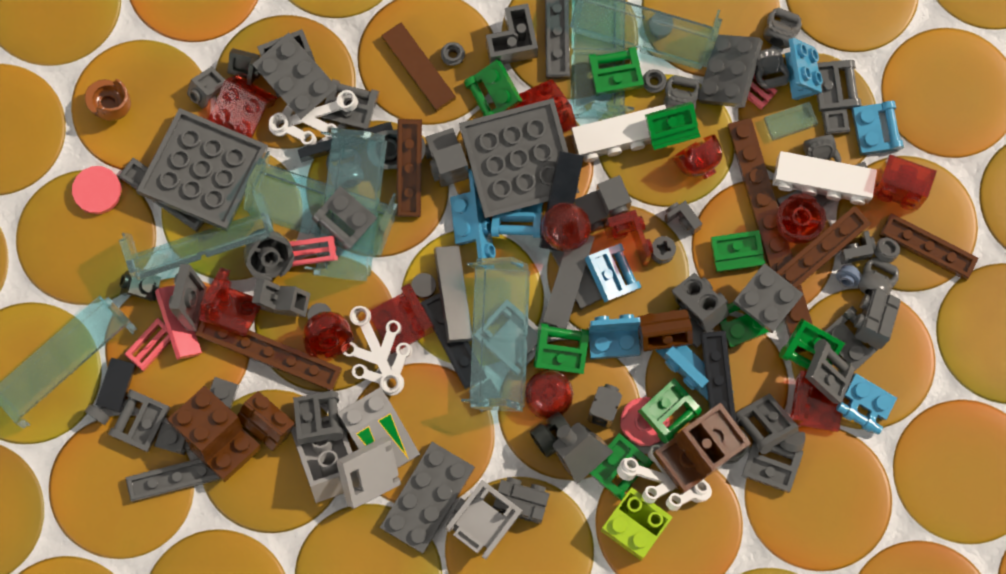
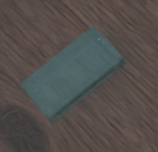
[764,102,818,141]

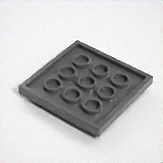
[459,98,579,219]
[137,108,268,231]

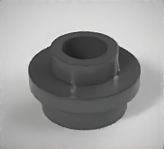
[441,42,465,66]
[643,69,666,93]

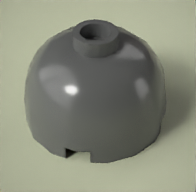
[243,230,294,281]

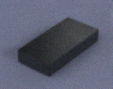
[96,357,136,413]

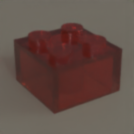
[873,154,937,211]

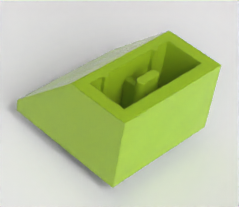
[601,487,673,561]

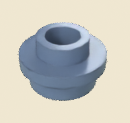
[836,265,861,287]

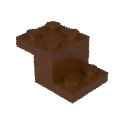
[167,385,261,482]
[653,403,751,495]

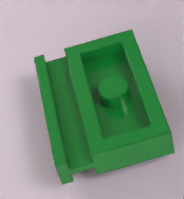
[645,102,701,150]
[710,230,765,273]

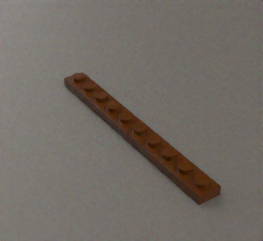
[727,118,812,354]

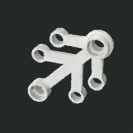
[269,90,358,147]
[342,306,412,396]
[617,445,712,511]

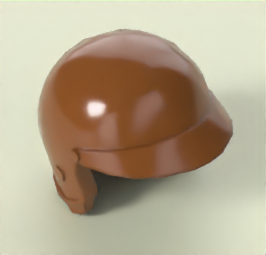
[85,79,131,121]

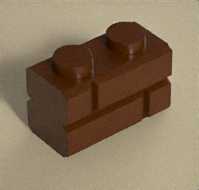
[638,309,693,352]
[237,391,296,451]

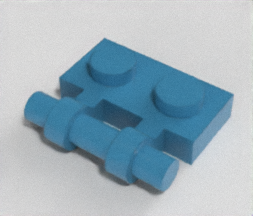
[836,373,897,435]

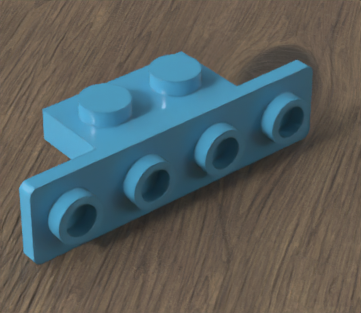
[450,168,496,266]
[655,346,734,401]

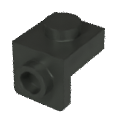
[227,48,261,86]
[119,269,161,301]

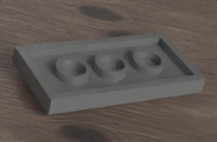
[380,442,475,554]

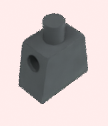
[552,422,613,484]

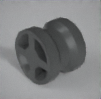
[650,236,676,264]

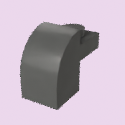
[252,279,311,317]

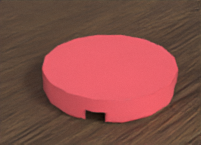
[72,166,122,214]
[620,397,670,447]

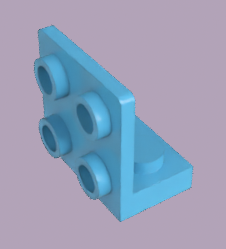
[785,38,823,100]
[588,314,641,360]

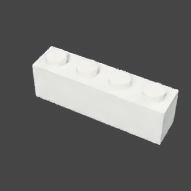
[571,105,666,163]
[772,151,877,205]

